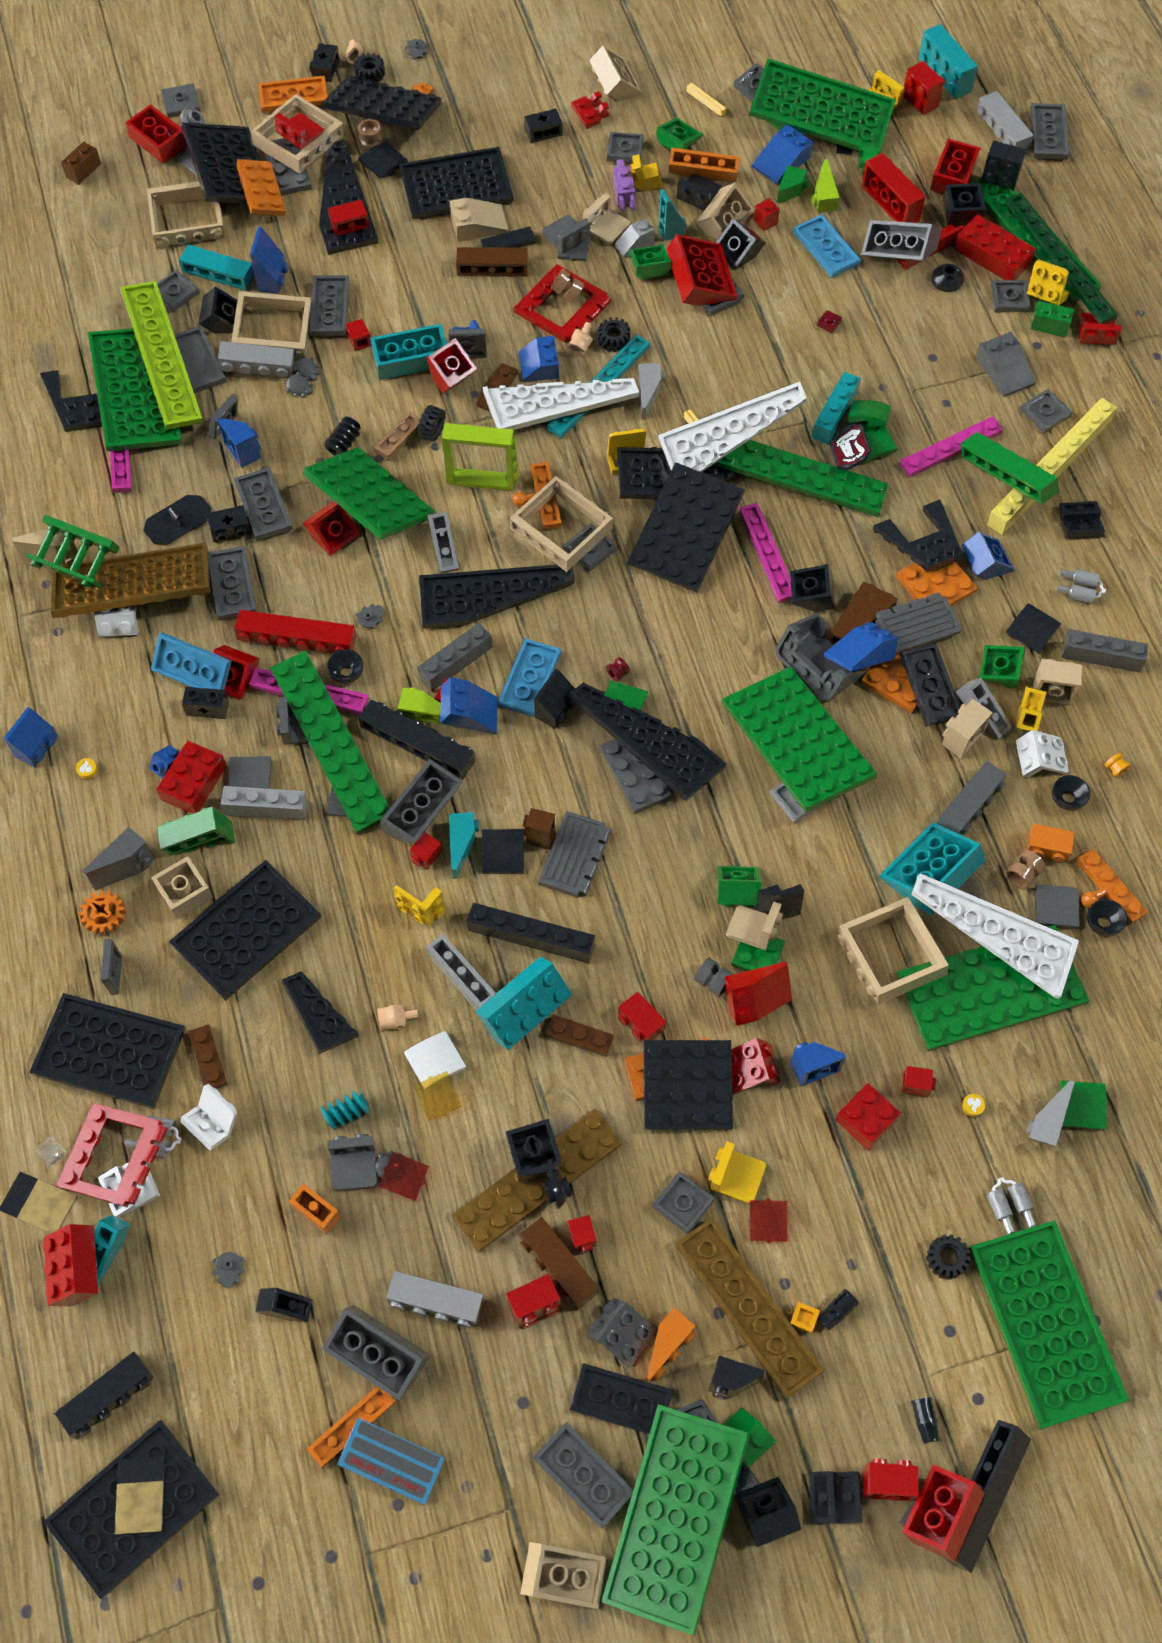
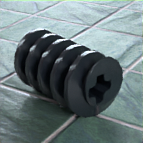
[325,416,361,456]

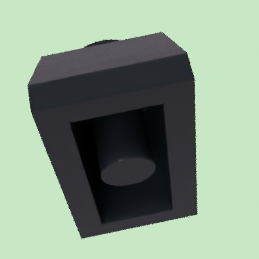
[255,1288,313,1322]

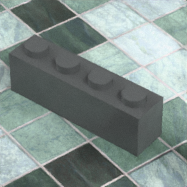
[418,623,493,692]
[1061,629,1148,673]
[937,760,1007,835]

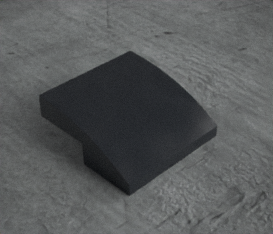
[358,142,408,179]
[1059,501,1105,539]
[1006,603,1061,654]
[482,829,524,874]
[756,884,804,918]
[809,1471,863,1524]

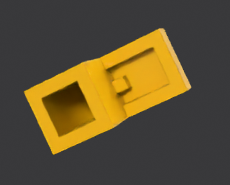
[631,154,663,191]
[1016,687,1046,731]

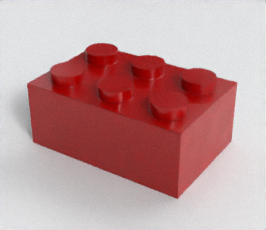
[125,104,187,164]
[930,138,981,193]
[156,740,227,814]
[43,1224,99,1306]
[902,1464,985,1562]

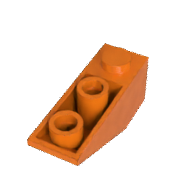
[646,1307,696,1383]

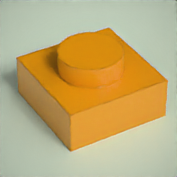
[790,1302,820,1334]

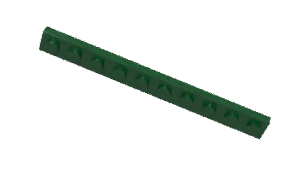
[1005,192,1118,324]

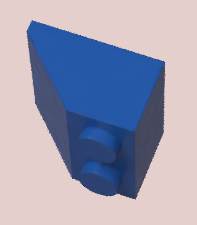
[519,336,559,382]
[217,418,261,468]
[962,531,1015,579]
[4,707,58,767]
[790,1042,846,1087]

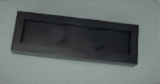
[481,226,536,248]

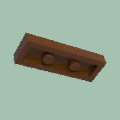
[476,363,518,412]
[546,1015,614,1057]
[188,1024,228,1089]

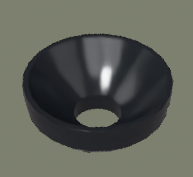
[931,263,964,292]
[327,649,364,684]
[1052,775,1090,811]
[1087,899,1127,937]

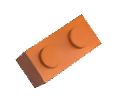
[1026,823,1075,863]
[289,1183,341,1235]

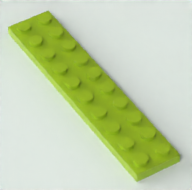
[121,281,203,430]

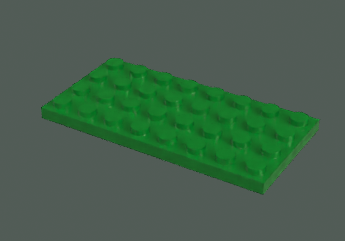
[749,58,896,155]
[88,328,182,452]
[722,666,877,813]
[896,925,1090,1051]
[969,1220,1129,1430]
[602,1404,750,1636]

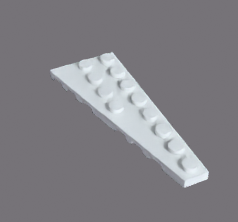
[483,378,639,430]
[911,873,1079,999]

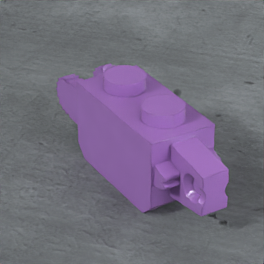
[613,159,635,212]

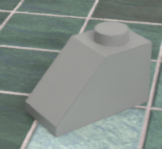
[615,218,655,258]

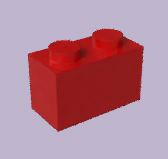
[328,200,369,236]
[618,991,667,1042]

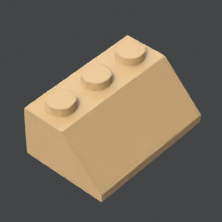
[590,46,642,101]
[696,183,754,240]

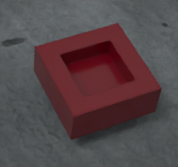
[817,310,842,334]

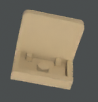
[582,193,630,244]
[726,902,783,950]

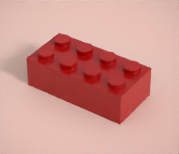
[861,153,926,223]
[954,214,1036,280]

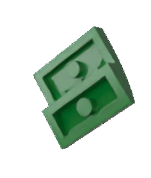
[848,400,892,427]
[863,424,898,465]
[604,680,648,710]
[1060,1080,1107,1129]

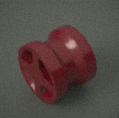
[606,657,630,682]

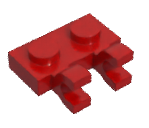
[571,91,610,129]

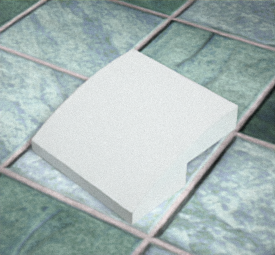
[404,1031,466,1089]
[98,1162,160,1217]

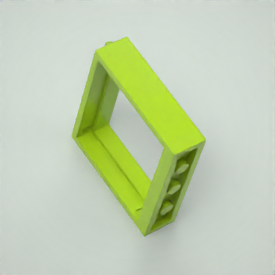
[442,423,519,491]

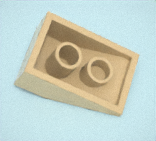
[449,198,509,242]
[11,529,83,566]
[520,1542,607,1609]

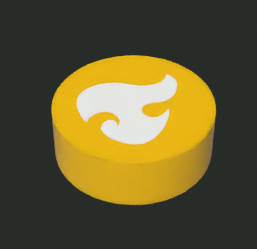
[76,758,98,779]
[962,1094,985,1117]

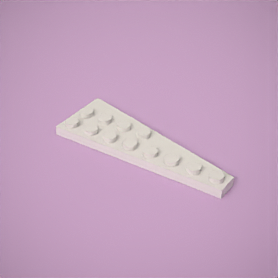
[658,382,807,472]

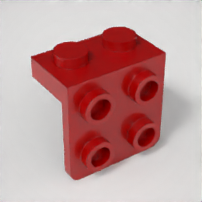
[275,112,324,149]
[1078,313,1121,345]
[731,1038,780,1094]

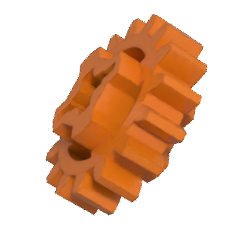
[79,890,127,936]

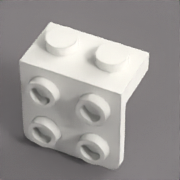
[94,605,139,637]
[1016,730,1069,778]
[180,1084,237,1151]

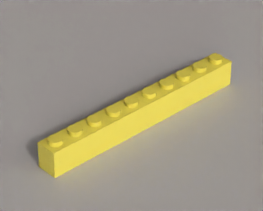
[987,398,1117,535]

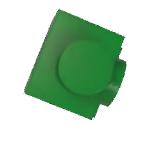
[858,147,877,175]

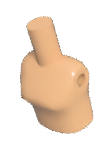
[345,39,363,64]
[568,322,593,356]
[377,1004,418,1030]

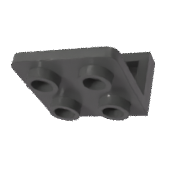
[542,215,590,253]
[276,697,308,745]
[327,1134,377,1191]
[586,1298,656,1367]

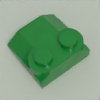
[656,117,703,150]
[629,244,671,280]
[978,645,1025,688]

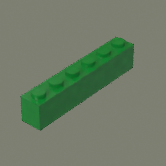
[960,432,1059,505]

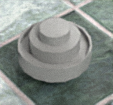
[180,107,205,124]

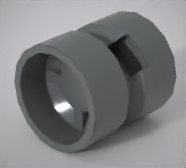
[694,957,733,997]

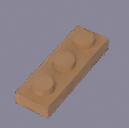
[374,411,421,460]

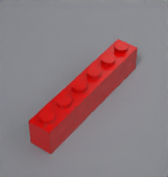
[234,610,357,653]

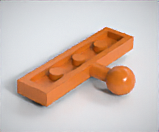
[512,462,562,530]
[1076,848,1148,925]
[307,1386,396,1468]

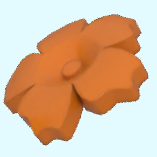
[413,82,433,94]

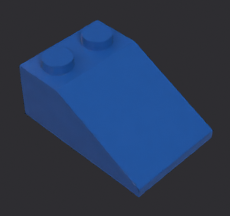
[752,125,813,185]
[250,227,288,294]
[824,622,898,671]
[440,677,497,734]

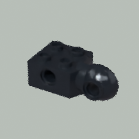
[505,1119,572,1209]

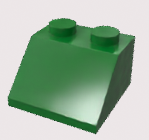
[1031,300,1074,337]
[717,866,761,907]
[723,1407,776,1467]

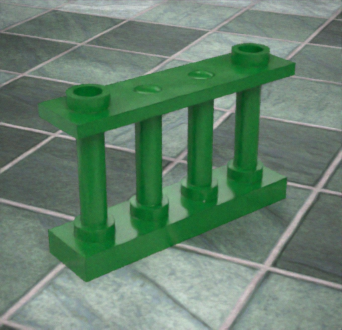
[25,515,120,589]

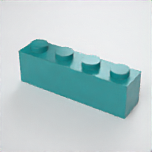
[179,245,255,291]
[811,371,861,444]

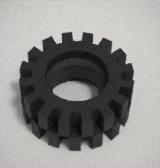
[354,53,385,83]
[598,317,630,352]
[417,405,446,442]
[926,1234,971,1280]

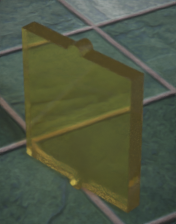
[413,1071,462,1121]

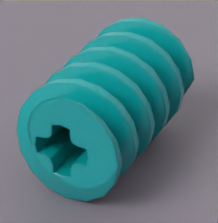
[320,1089,370,1130]

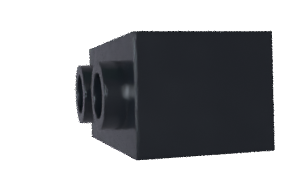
[309,43,340,82]
[524,109,563,143]
[206,505,251,543]
[182,687,229,719]

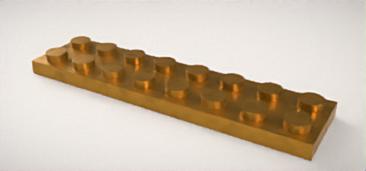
[452,1109,622,1253]
[675,1217,824,1400]

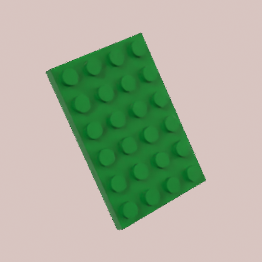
[303,447,435,540]

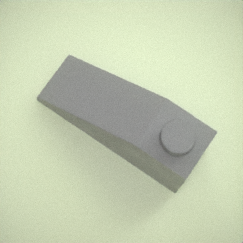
[638,363,665,420]
[428,512,459,572]
[955,678,1013,739]
[1026,1080,1075,1148]

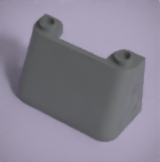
[776,613,871,701]

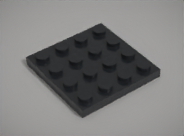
[643,1040,733,1130]

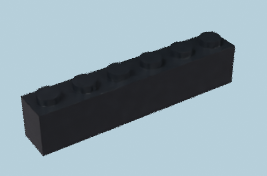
[358,699,475,780]
[467,902,595,964]
[943,1420,1031,1573]

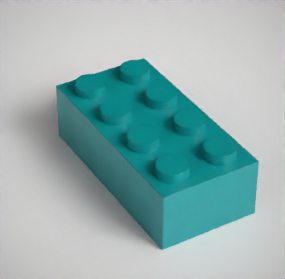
[918,24,978,100]
[370,324,447,380]
[475,957,573,1050]

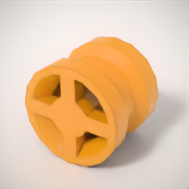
[1105,753,1131,778]

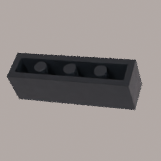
[54,1351,154,1439]

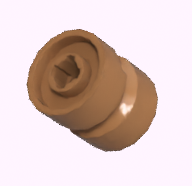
[358,119,383,152]
[551,269,584,303]
[1005,850,1045,889]

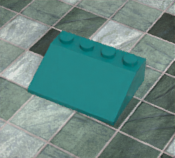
[879,822,986,915]

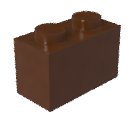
[61,142,101,185]
[523,808,556,850]

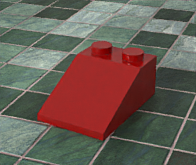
[724,961,792,1026]

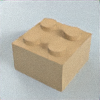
[1033,659,1082,705]
[942,698,992,758]
[151,856,213,920]

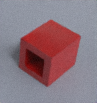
[754,198,780,231]
[345,319,371,352]
[409,832,443,870]
[902,1066,936,1097]
[567,1215,597,1253]

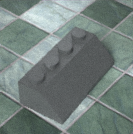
[861,220,941,261]
[381,759,463,845]
[322,1305,430,1401]

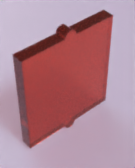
[379,1151,429,1201]
[750,1198,788,1244]

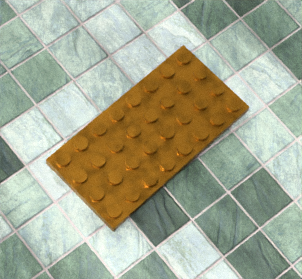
[51,543,210,618]

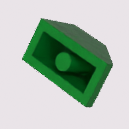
[777,165,809,203]

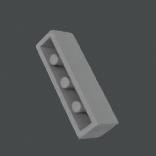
[977,91,1034,149]
[218,341,294,378]
[220,786,308,820]
[426,934,496,1010]
[386,1271,484,1328]

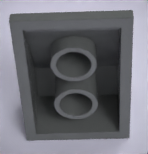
[976,332,1036,397]
[83,827,155,890]

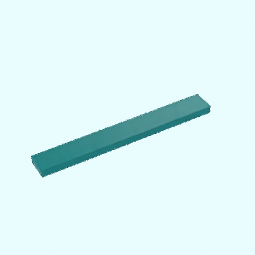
[547,334,651,439]

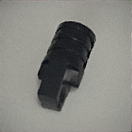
[818,1289,859,1330]
[911,1397,939,1443]

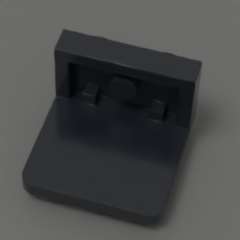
[677,174,722,210]

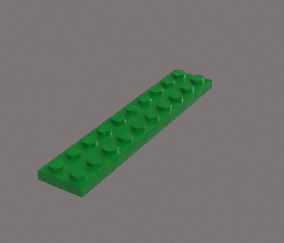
[969,177,1102,304]
[712,440,889,517]
[270,650,390,834]

